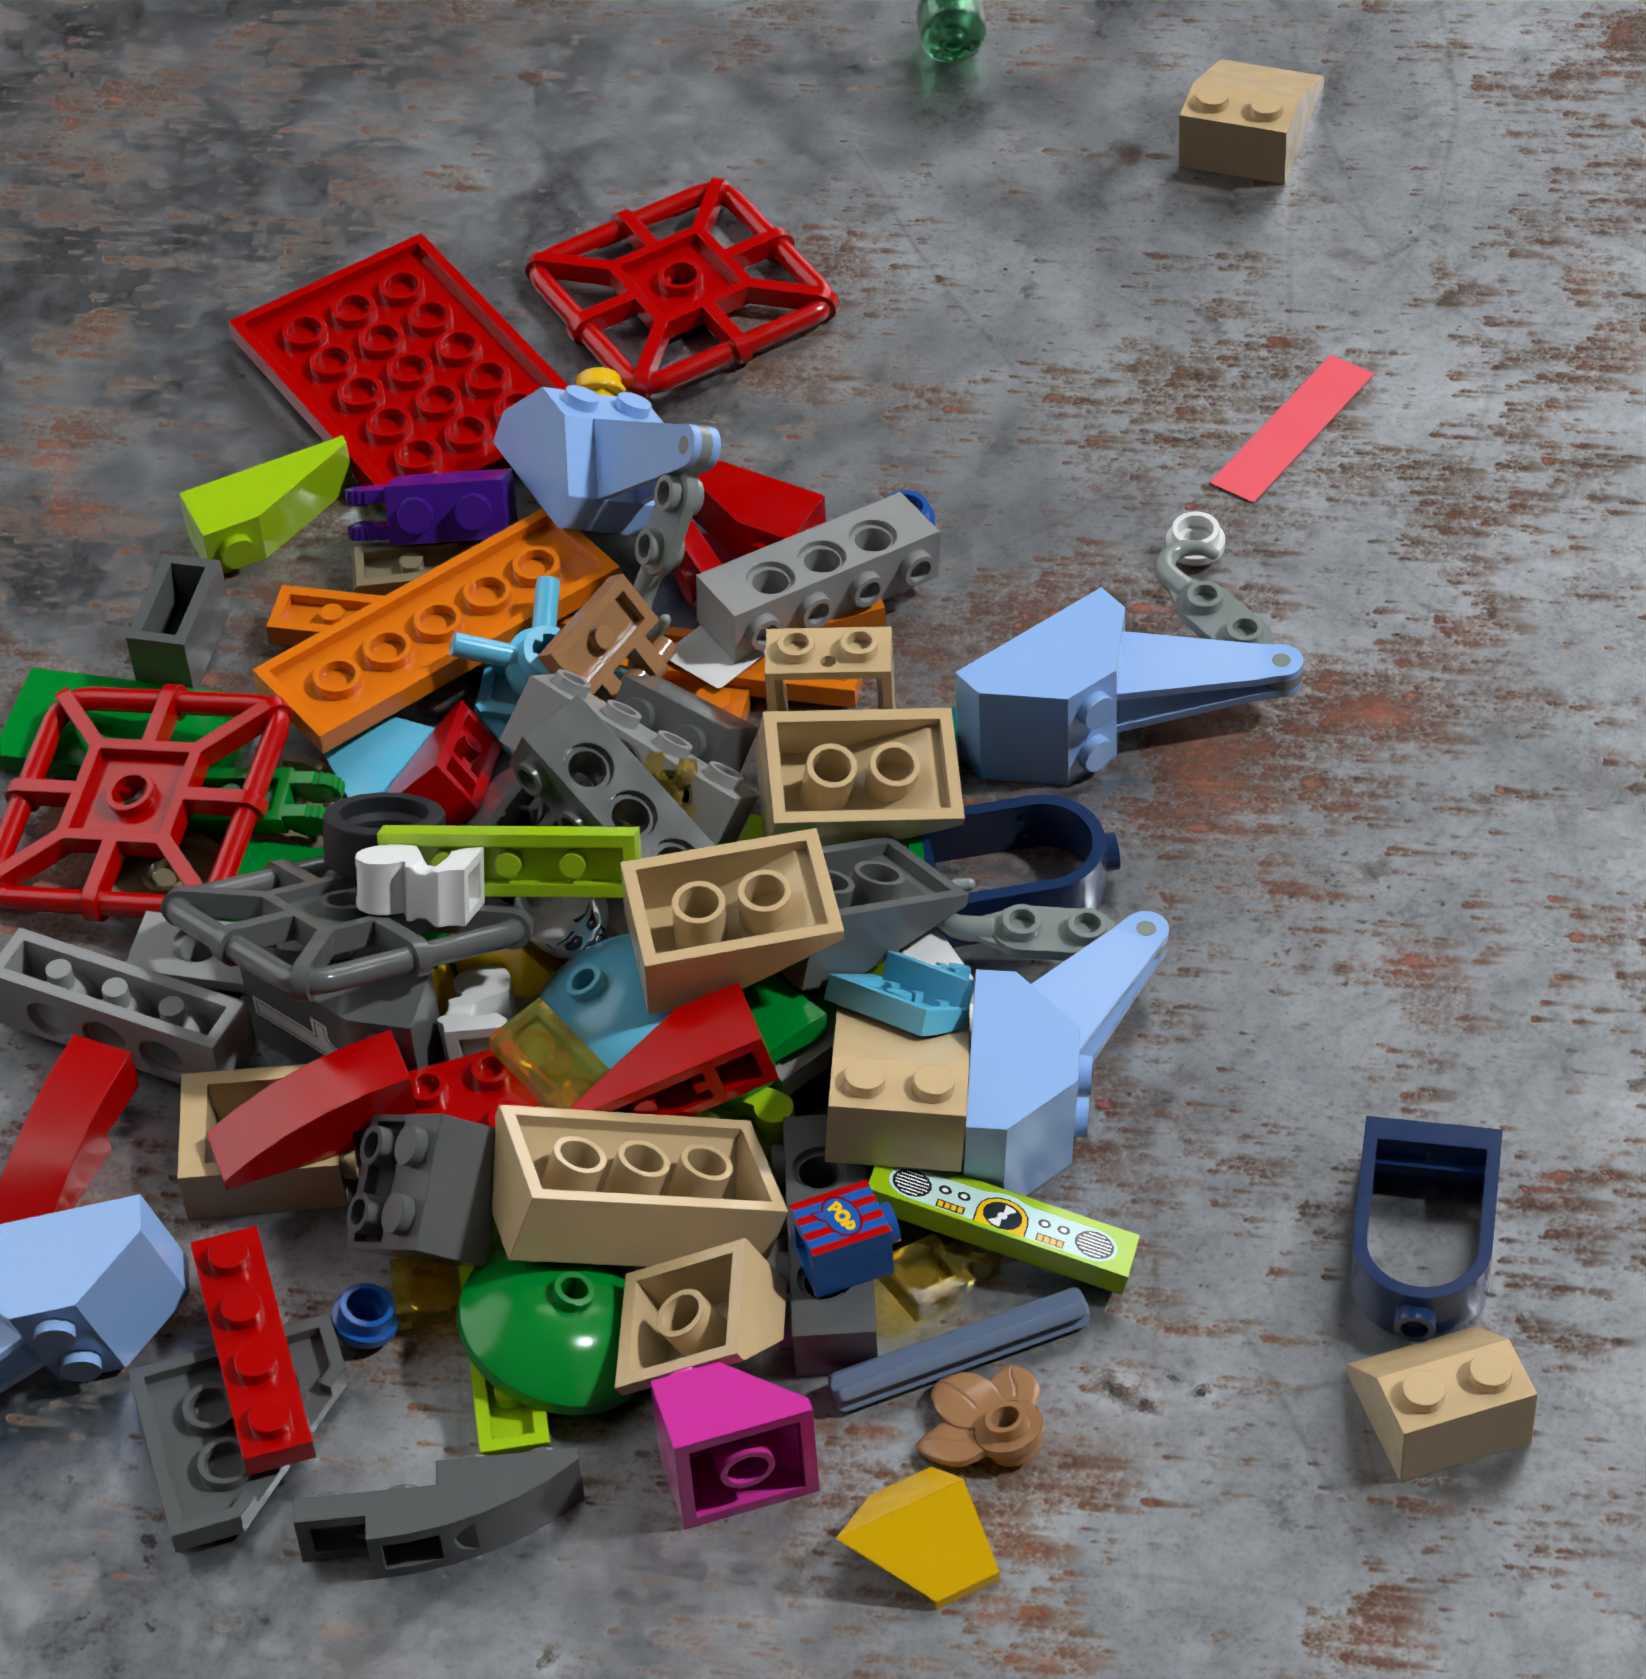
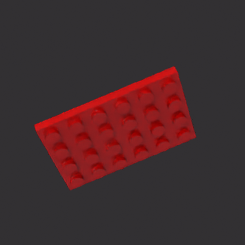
[228,233,569,510]

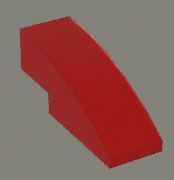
[206,1030,417,1190]
[0,1034,139,1224]

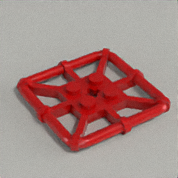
[525,177,840,400]
[0,684,293,922]

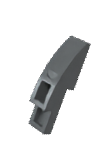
[293,1447,585,1580]

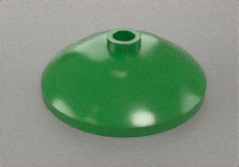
[457,1247,639,1415]

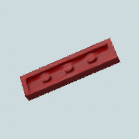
[190,1225,317,1476]

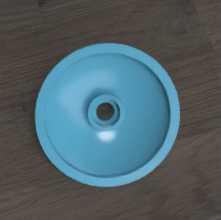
[523,934,674,1097]

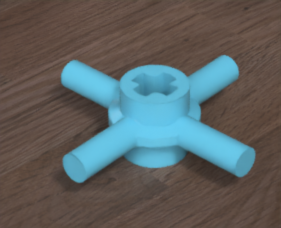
[449,576,629,696]

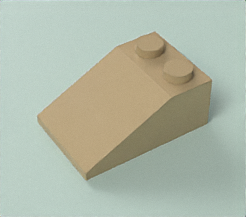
[1179,59,1324,185]
[755,708,965,846]
[620,828,845,1015]
[825,1005,970,1172]

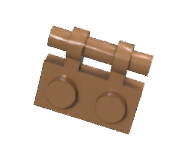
[537,574,677,703]

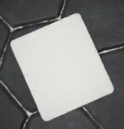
[670,625,765,689]

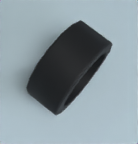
[323,792,446,879]

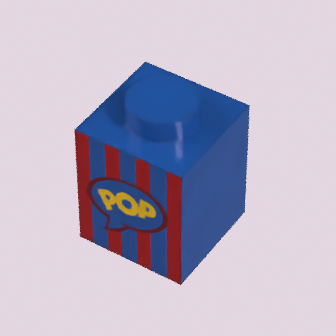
[789,1179,901,1298]

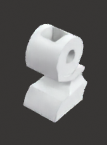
[355,844,485,927]
[437,964,520,1061]

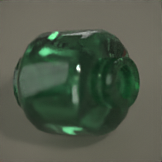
[916,0,987,63]

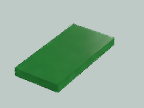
[0,667,252,779]

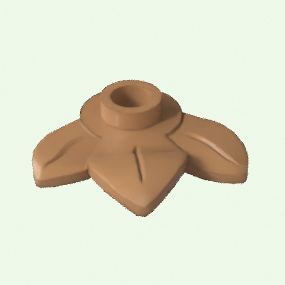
[915,1364,1045,1467]

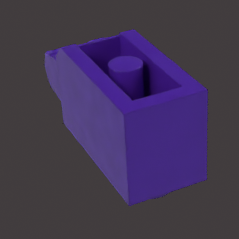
[344,468,518,546]

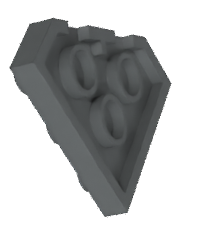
[127,1313,349,1552]

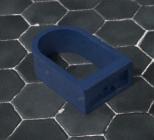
[912,795,1121,948]
[1350,1116,1503,1342]

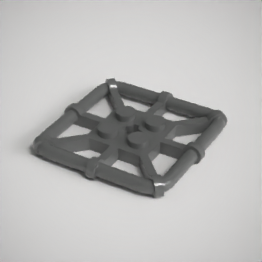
[161,856,534,1002]

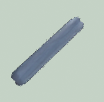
[828,1287,1090,1412]

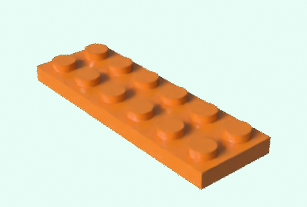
[252,508,621,754]

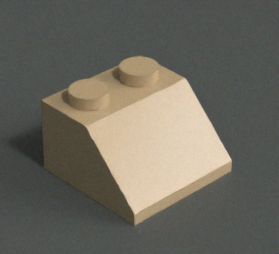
[615,1238,787,1396]
[1346,1326,1538,1482]

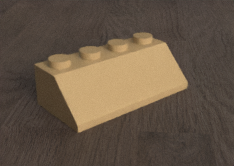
[492,1105,788,1267]

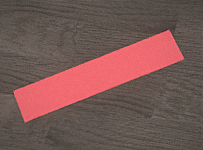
[1209,355,1375,503]

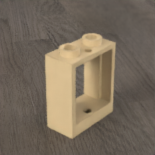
[765,626,896,711]
[177,1064,359,1219]

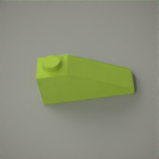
[179,436,354,574]

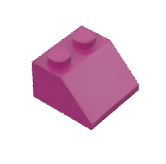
[650,1362,820,1530]

